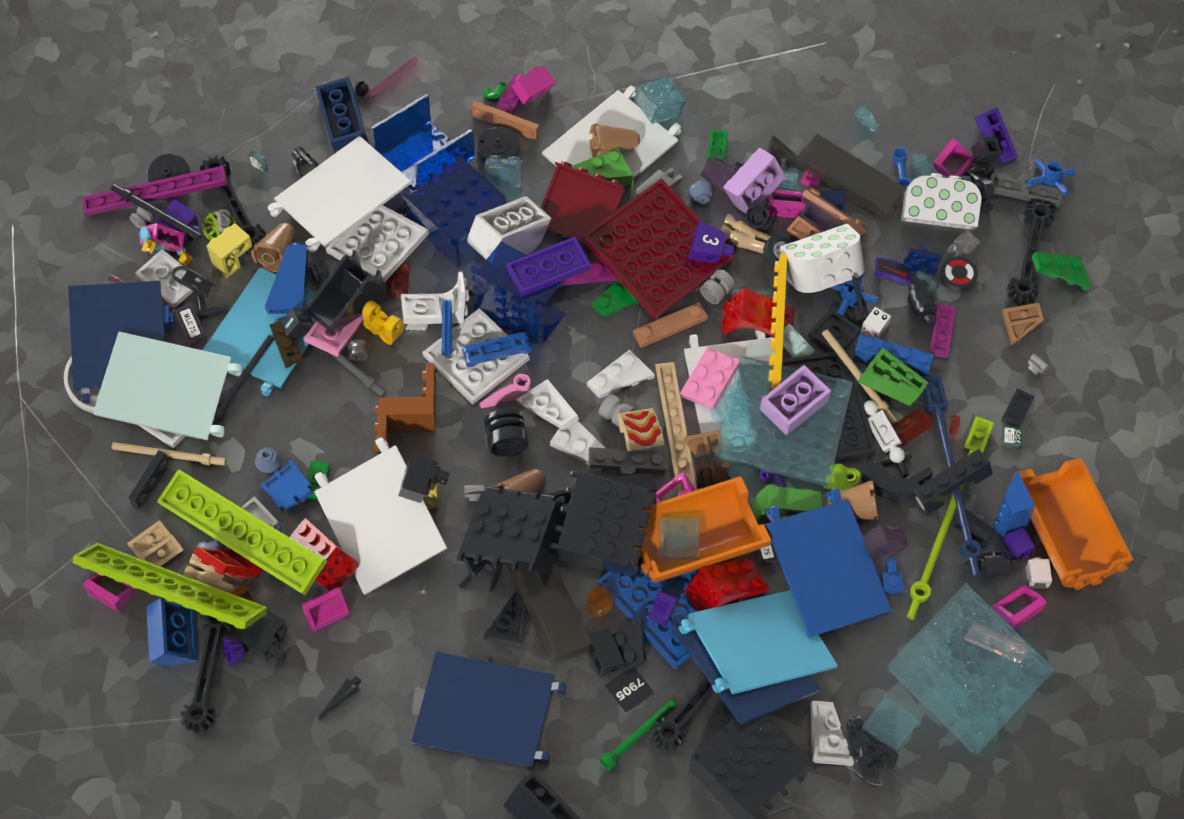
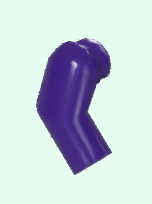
[760,469,788,488]

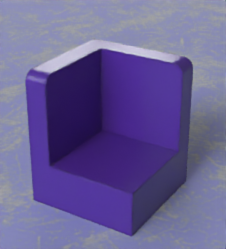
[1003,528,1035,560]
[648,591,677,627]

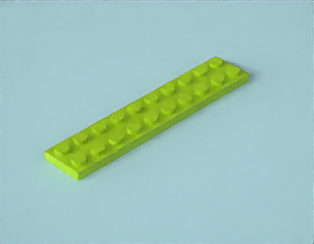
[157,469,327,595]
[73,543,267,629]

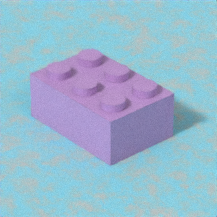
[723,148,786,214]
[760,365,831,435]

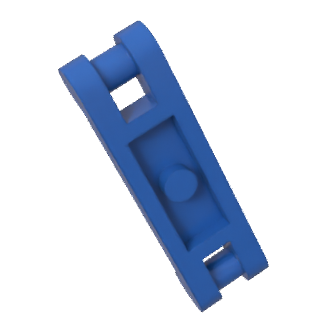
[462,332,532,367]

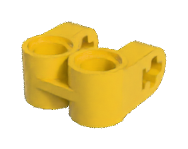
[362,300,404,345]

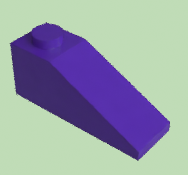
[974,107,1018,164]

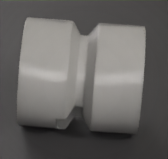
[700,269,735,304]
[599,394,635,428]

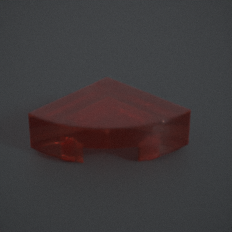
[949,415,960,434]

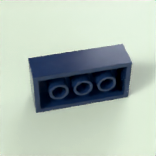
[315,76,370,153]

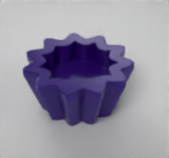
[223,637,244,666]

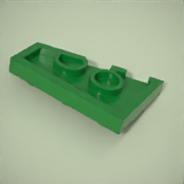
[1032,252,1091,291]
[591,280,639,317]

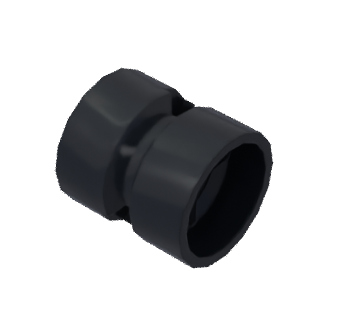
[745,204,775,231]

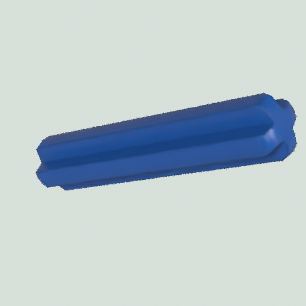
[442,300,452,356]

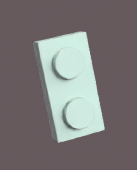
[783,324,815,358]

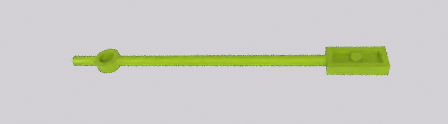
[907,416,994,620]

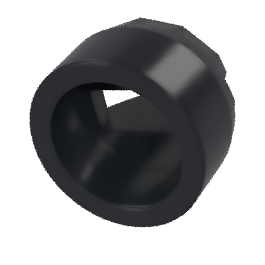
[354,81,369,96]

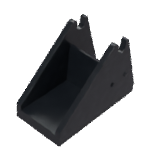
[307,250,387,334]

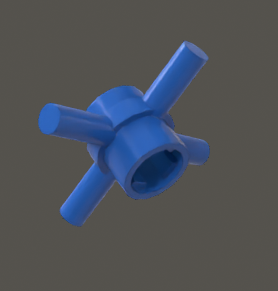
[1027,158,1076,196]
[829,271,879,315]

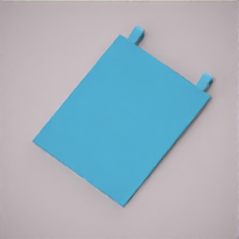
[203,267,317,397]
[679,590,838,694]

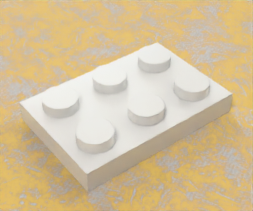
[135,249,201,308]

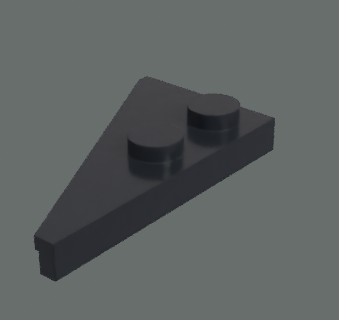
[483,580,529,646]

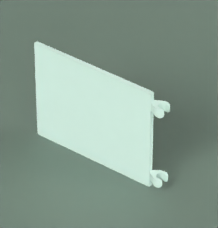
[93,332,242,440]

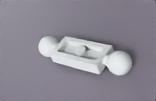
[864,400,905,463]

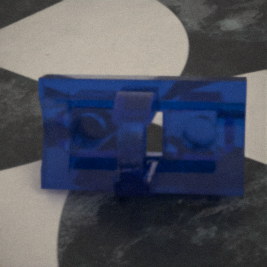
[904,245,942,275]

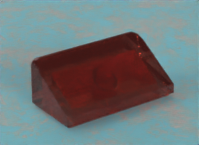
[386,264,409,298]
[892,409,932,445]

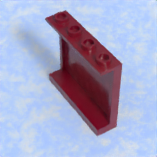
[540,161,626,244]

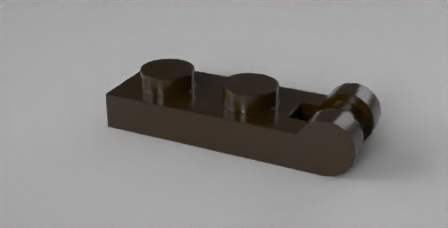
[269,320,304,368]

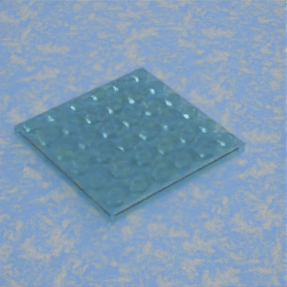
[714,356,853,486]
[886,583,1055,756]

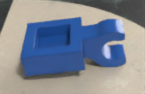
[881,557,904,594]

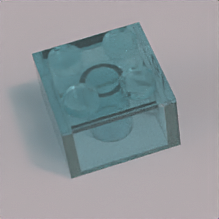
[634,76,686,124]
[484,156,523,188]

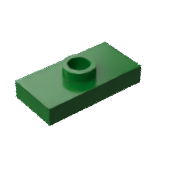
[706,129,728,164]
[306,461,330,500]

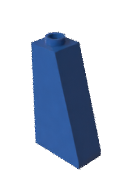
[265,242,309,314]

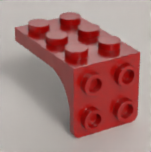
[721,288,795,337]
[289,518,359,591]
[193,547,262,579]
[685,557,770,612]

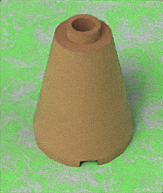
[589,124,640,157]
[251,223,295,273]
[493,469,546,496]
[824,481,879,520]

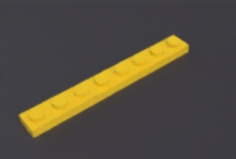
[768,254,787,389]

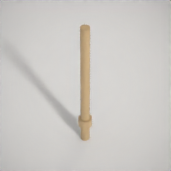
[822,329,897,424]
[112,442,227,466]

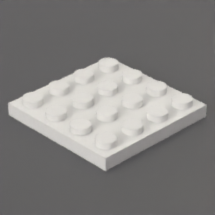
[326,205,429,282]
[422,308,530,405]

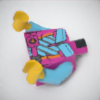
[139,224,192,266]

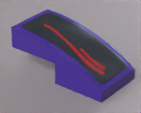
[874,257,912,284]

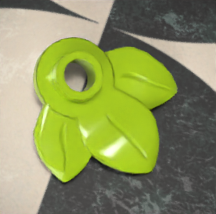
[823,464,861,492]

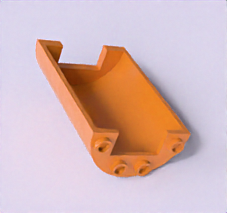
[1012,458,1134,590]
[634,476,771,583]

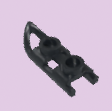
[170,266,216,298]

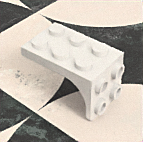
[401,272,469,324]

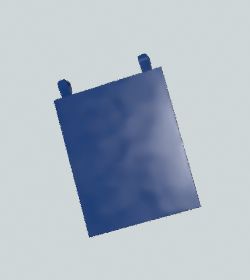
[765,488,892,638]

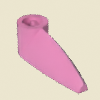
[479,374,531,408]

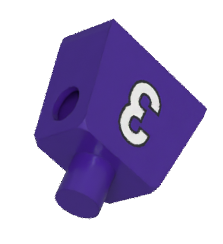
[688,221,734,263]

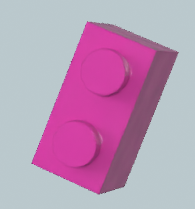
[512,66,556,105]

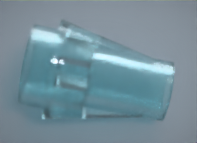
[853,105,879,131]

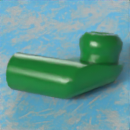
[483,81,507,100]

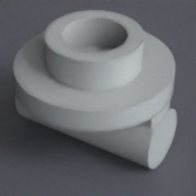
[1027,354,1049,375]
[464,485,484,501]

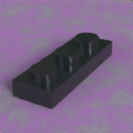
[128,450,169,509]

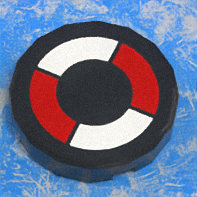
[940,257,978,291]

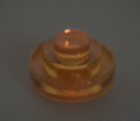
[587,586,613,617]

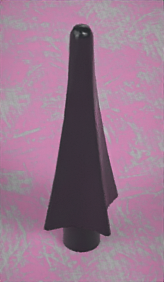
[317,676,362,719]

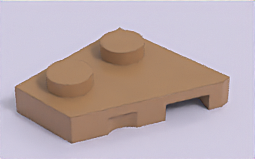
[1002,303,1044,345]
[683,430,730,469]

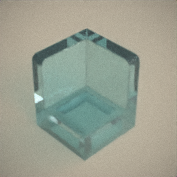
[779,159,799,189]

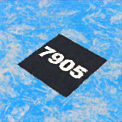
[605,669,654,713]

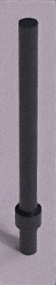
[111,184,202,241]
[212,335,275,425]

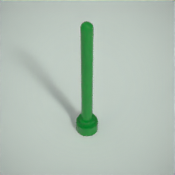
[599,699,676,771]

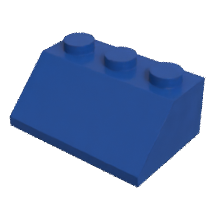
[994,472,1035,539]
[147,597,198,666]

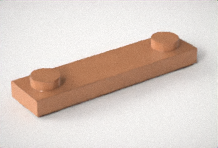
[472,101,539,140]
[802,188,868,235]
[633,303,708,348]

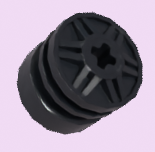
[484,409,529,457]

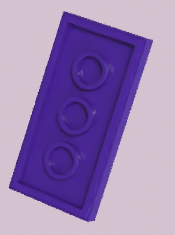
[506,237,592,297]

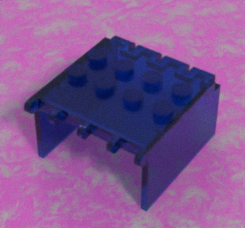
[370,94,475,199]
[402,153,508,268]
[471,241,565,345]

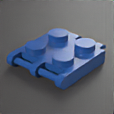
[260,459,313,513]

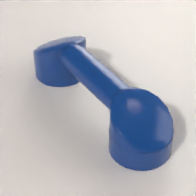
[893,147,912,192]

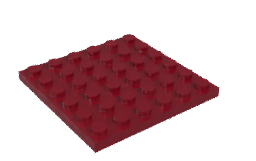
[581,178,735,320]

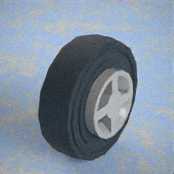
[763,236,791,268]

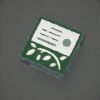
[248,150,269,173]
[1002,426,1022,448]

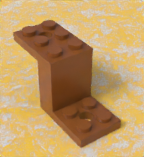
[374,363,436,456]

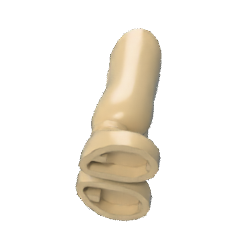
[721,214,772,254]
[183,554,244,593]

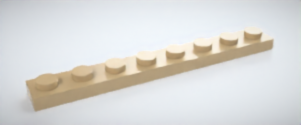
[655,362,697,495]

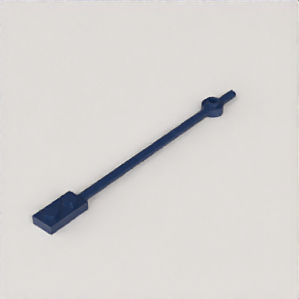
[922,375,982,578]

